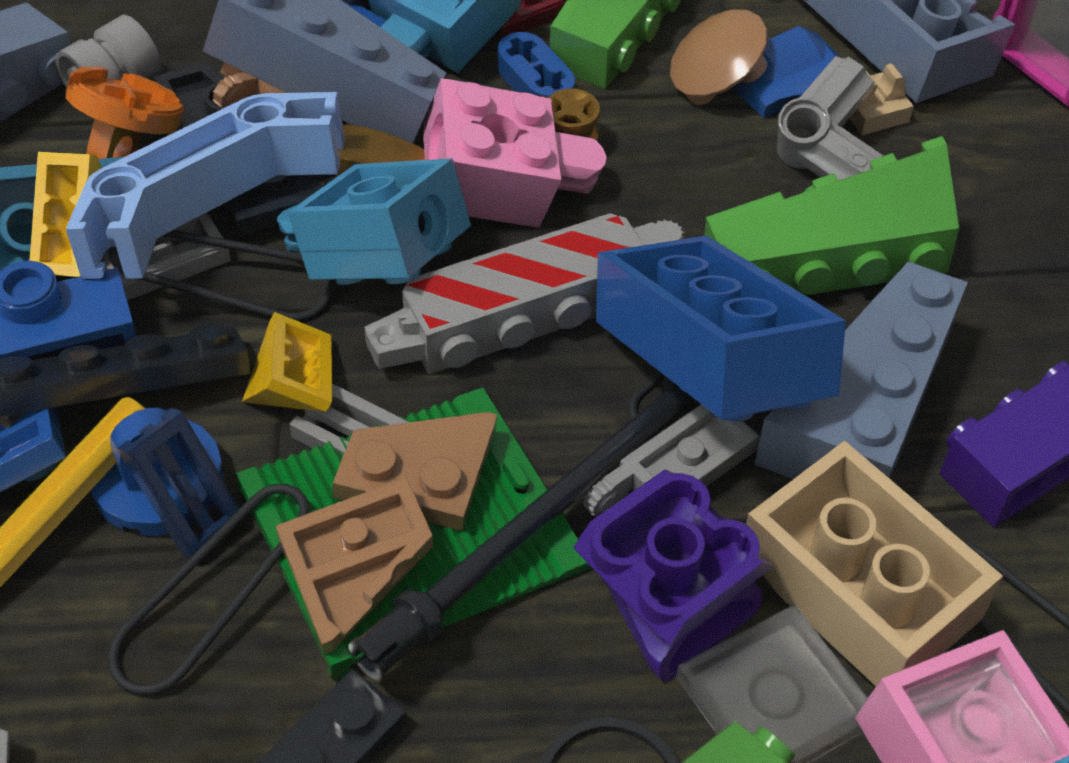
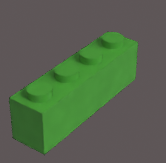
[550,0,681,89]
[704,136,959,296]

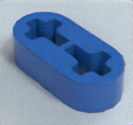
[498,32,575,98]

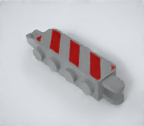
[364,213,684,375]

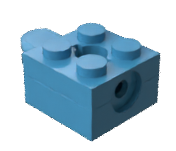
[369,0,522,73]
[277,158,471,285]

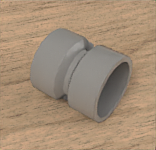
[55,15,163,88]

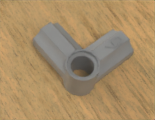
[777,56,883,181]

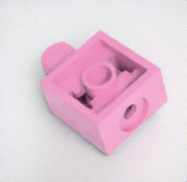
[423,78,606,228]

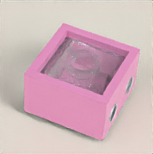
[855,630,1069,763]

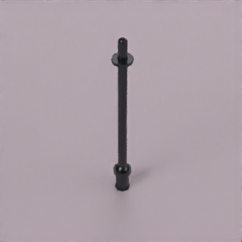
[349,375,701,680]

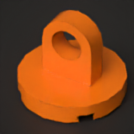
[66,66,184,159]

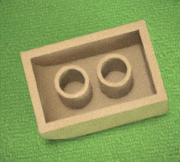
[746,440,1003,686]

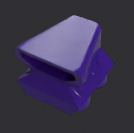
[573,469,774,682]

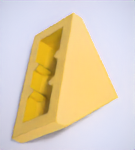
[29,152,108,277]
[242,312,332,412]

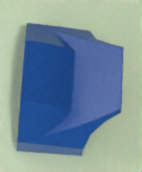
[732,26,841,118]

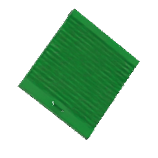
[236,387,591,681]

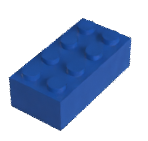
[596,236,846,421]

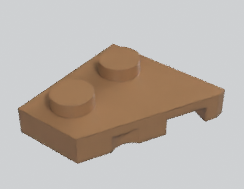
[275,477,433,654]

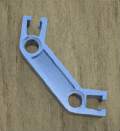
[66,92,345,279]

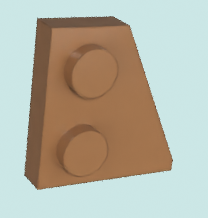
[333,412,498,531]

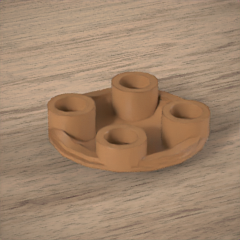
[670,10,768,105]

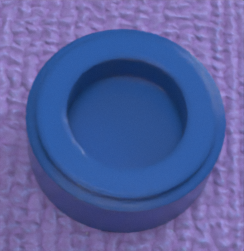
[0,261,61,324]

